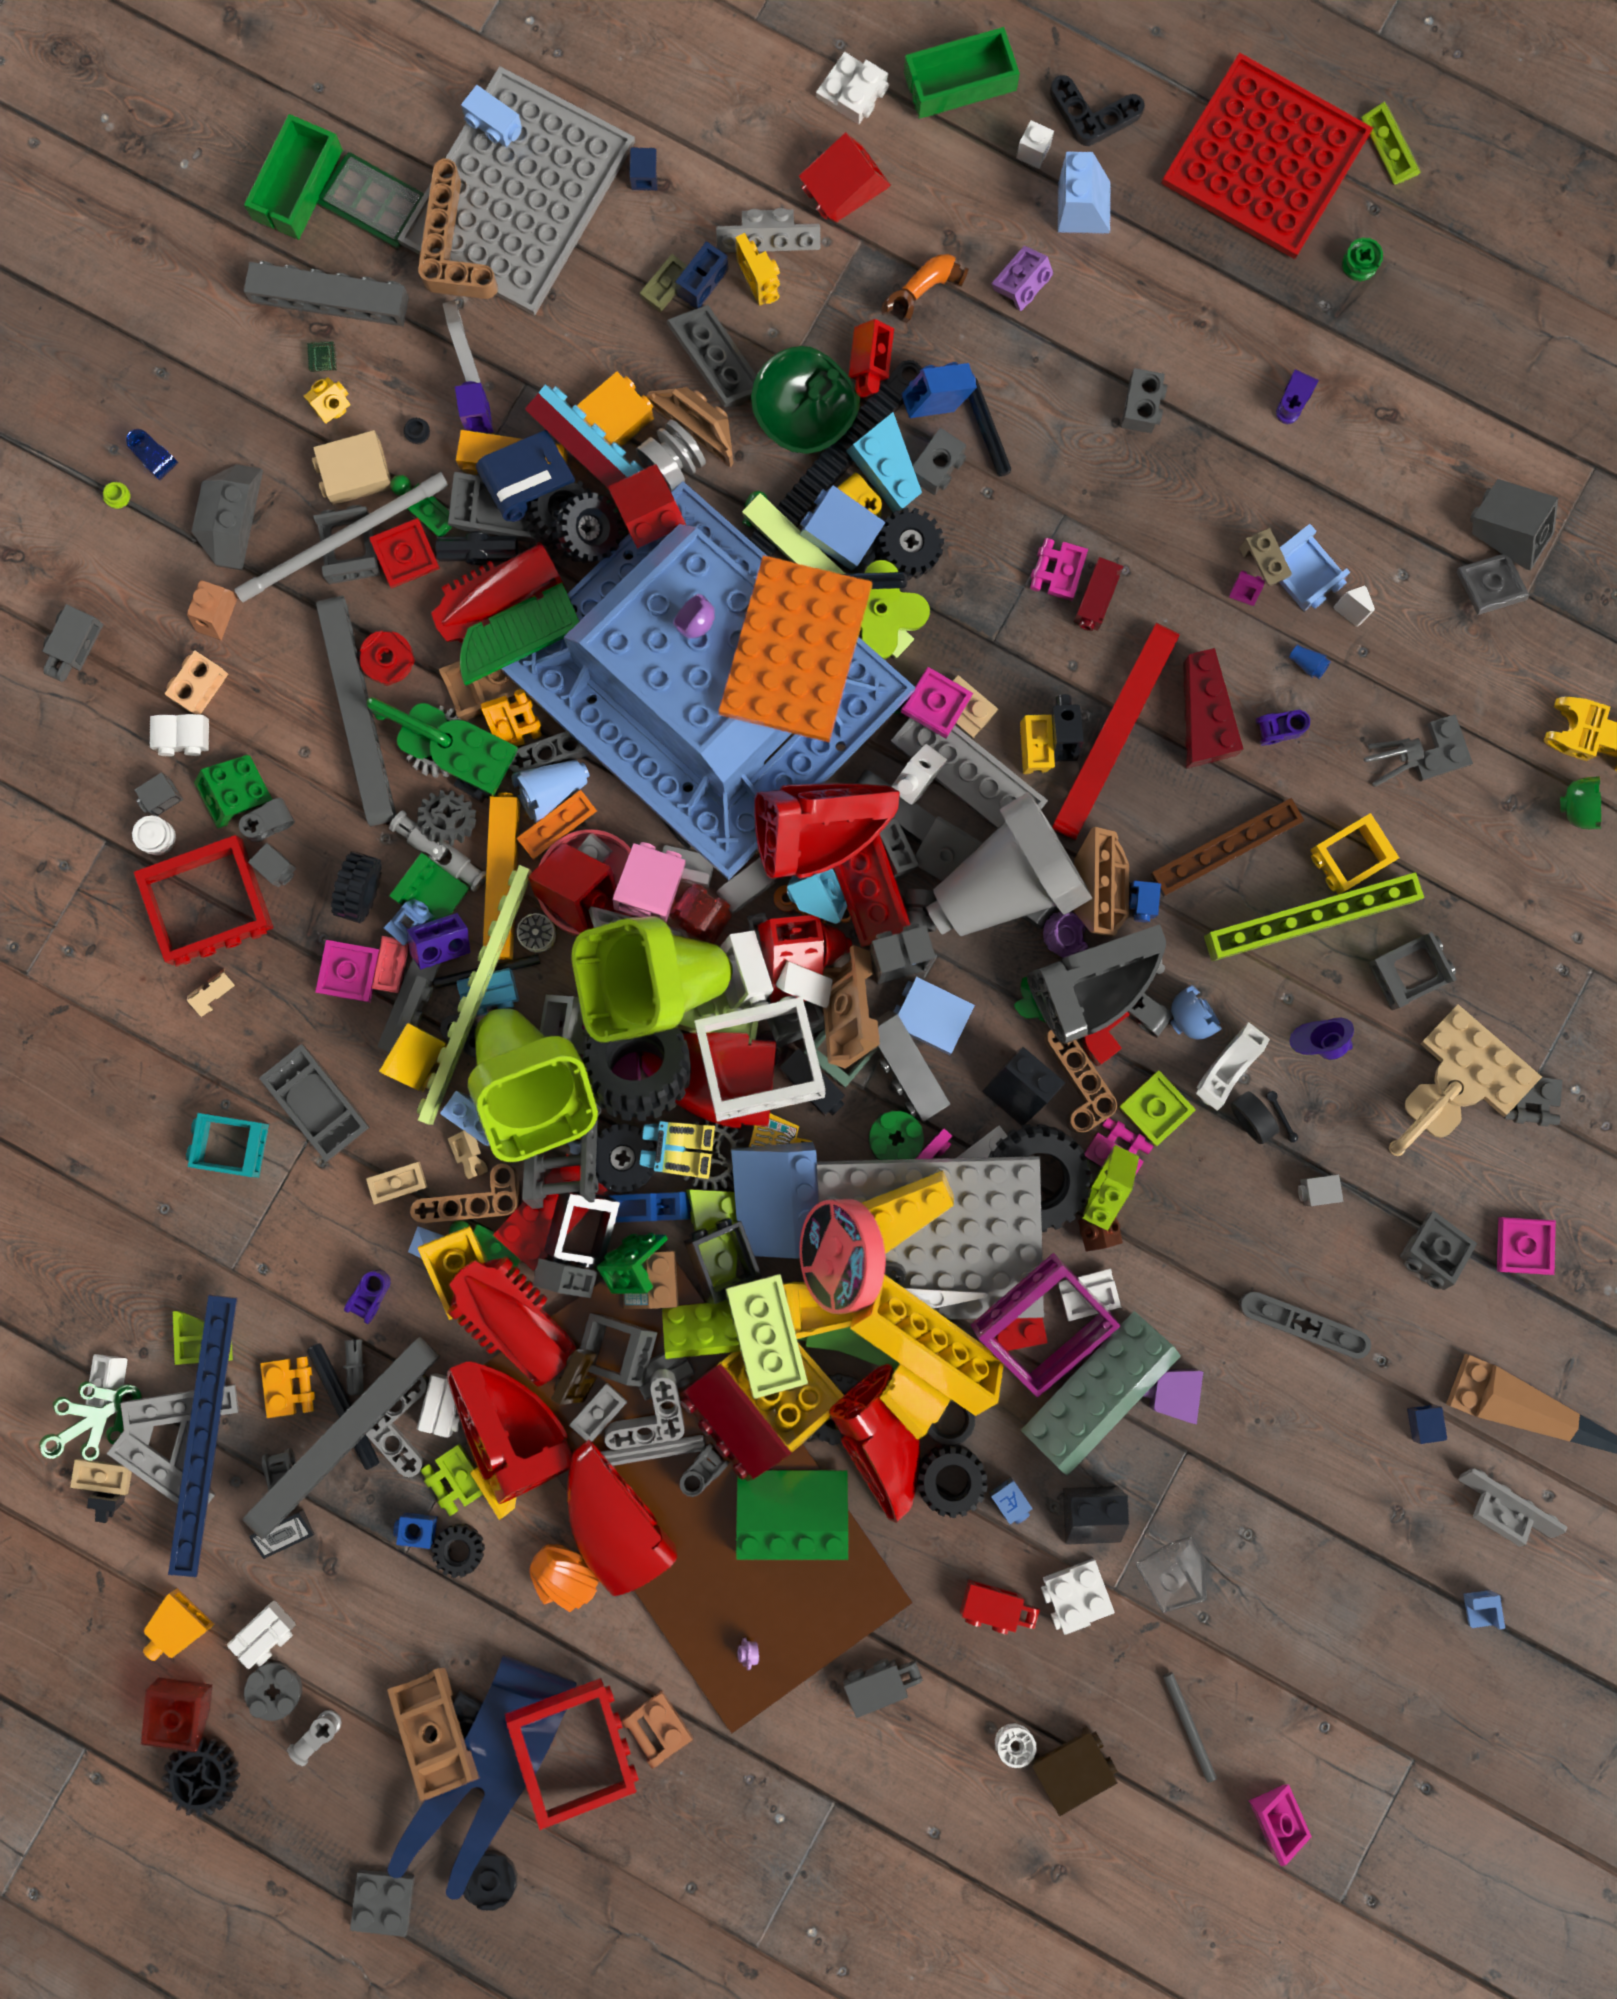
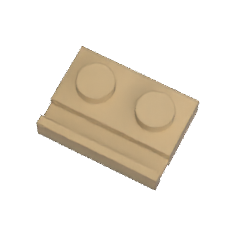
[953,675,998,739]

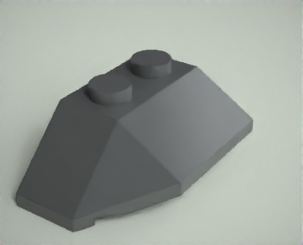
[192,464,263,571]

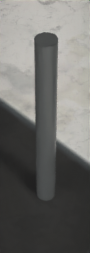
[1163,1672,1217,1782]

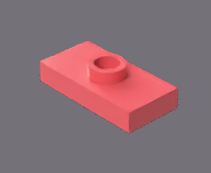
[372,936,409,994]

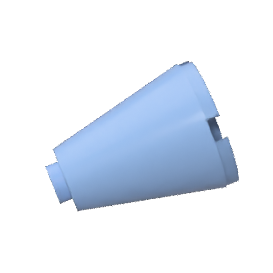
[512,760,590,823]

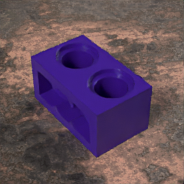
[455,381,494,434]
[406,913,471,970]

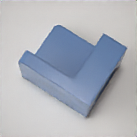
[1464,1590,1505,1629]

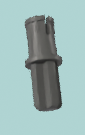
[343,1340,366,1395]

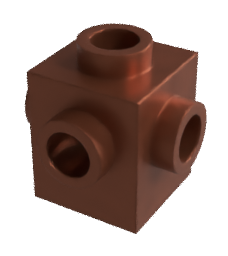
[1078,1216,1123,1252]

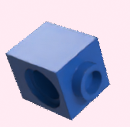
[393,1512,438,1549]

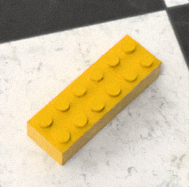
[850,1274,1004,1416]

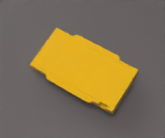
[880,1364,951,1439]

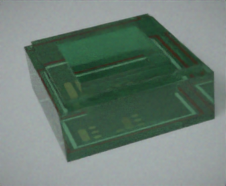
[307,342,337,372]

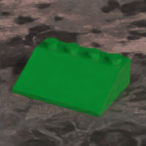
[736,1470,848,1560]

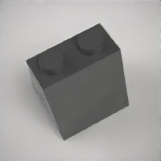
[1470,479,1558,571]

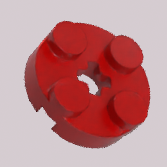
[360,631,415,686]

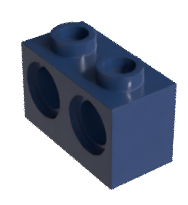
[675,241,729,309]

